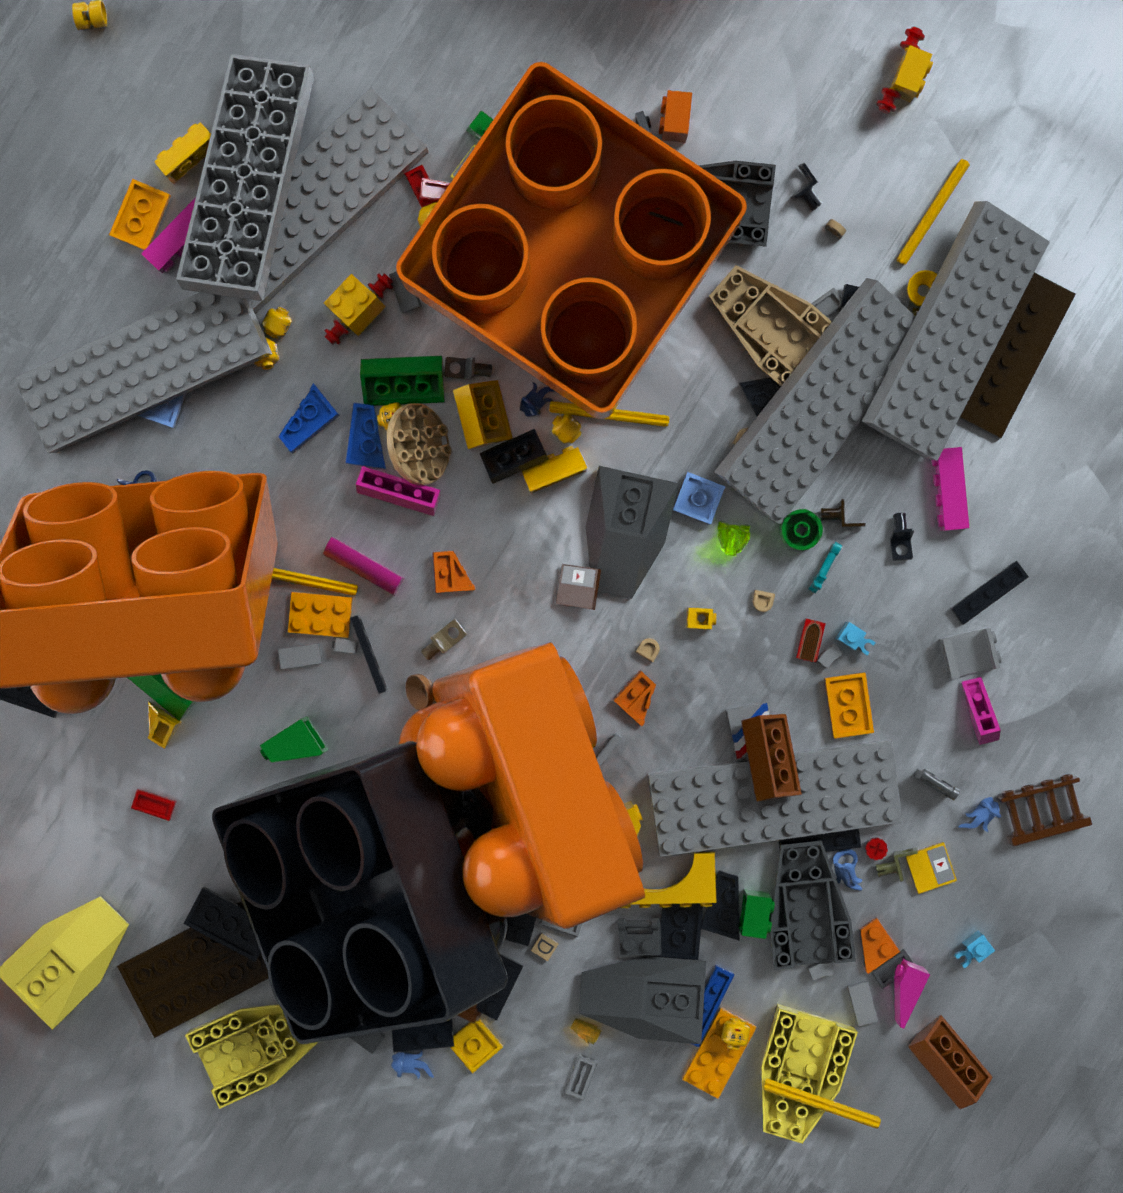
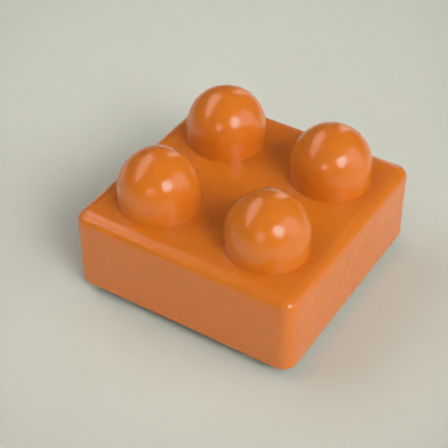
[396,62,747,419]
[0,471,278,714]
[399,642,645,929]

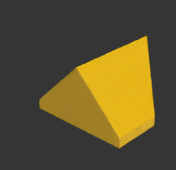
[148,701,182,749]

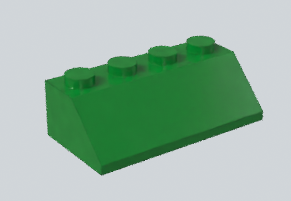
[360,355,445,406]
[127,674,196,721]

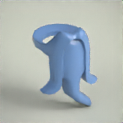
[958,797,1002,832]
[833,849,862,891]
[391,1050,434,1079]

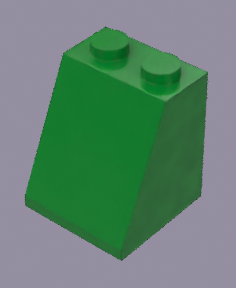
[260,716,328,763]

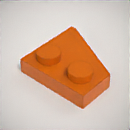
[432,551,475,593]
[613,670,656,726]
[859,918,900,974]

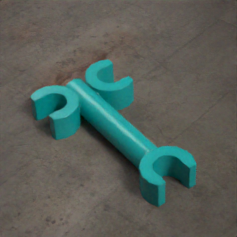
[808,542,842,593]

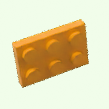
[109,179,171,250]
[288,592,353,638]
[824,672,874,739]

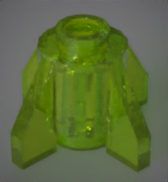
[718,521,751,556]

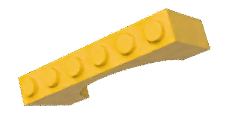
[621,851,717,908]

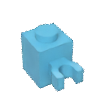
[835,622,876,656]
[954,931,995,968]

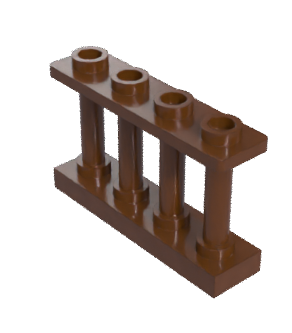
[997,774,1092,846]

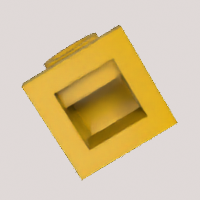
[686,607,717,629]

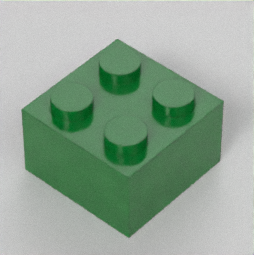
[739,889,775,939]

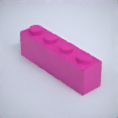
[141,197,196,274]
[931,447,969,531]
[356,466,440,516]

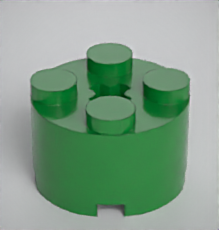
[779,509,823,551]

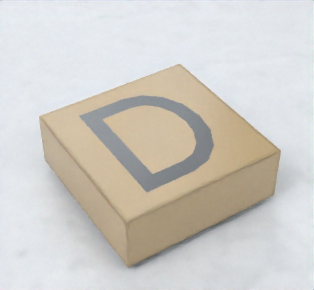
[531,932,559,961]

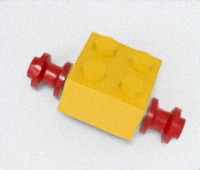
[876,27,933,114]
[324,273,393,345]

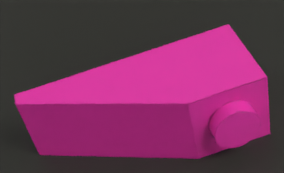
[961,677,1001,745]
[894,959,930,1029]

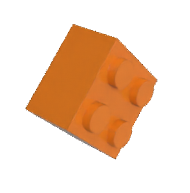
[658,90,692,143]

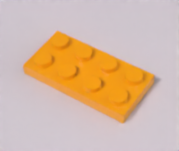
[682,1007,757,1098]

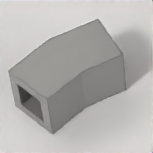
[332,637,358,654]
[817,644,843,669]
[807,962,834,981]

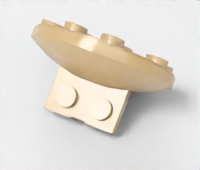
[387,403,452,485]

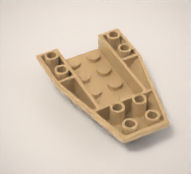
[709,265,832,386]

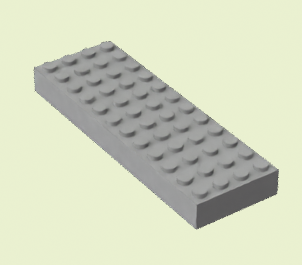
[176,54,314,301]
[249,87,429,314]
[862,201,1050,461]
[714,278,916,525]
[14,292,272,453]
[648,740,903,857]

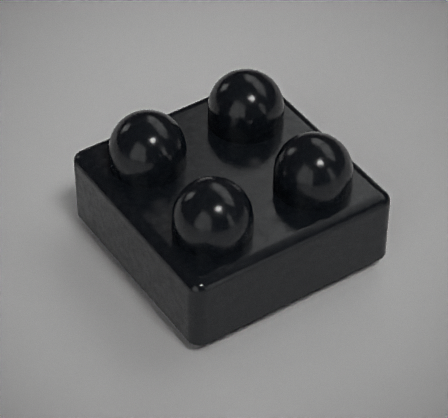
[212,741,508,1044]

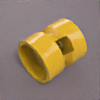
[72,0,107,30]

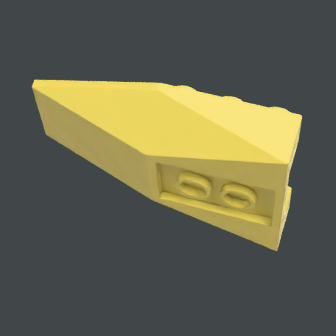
[0,896,129,1030]
[185,1004,318,1109]
[761,1004,858,1144]

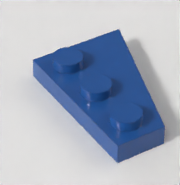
[278,383,339,453]
[345,403,386,469]

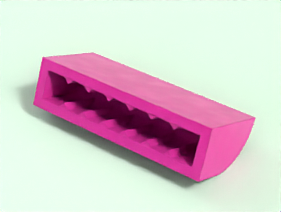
[323,537,405,596]

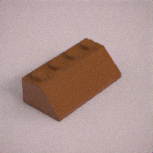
[741,714,802,802]
[908,1015,993,1109]

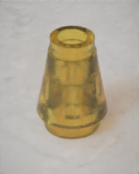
[570,1018,602,1045]

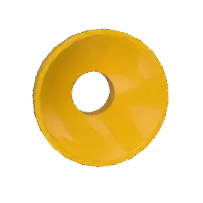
[907,270,937,307]

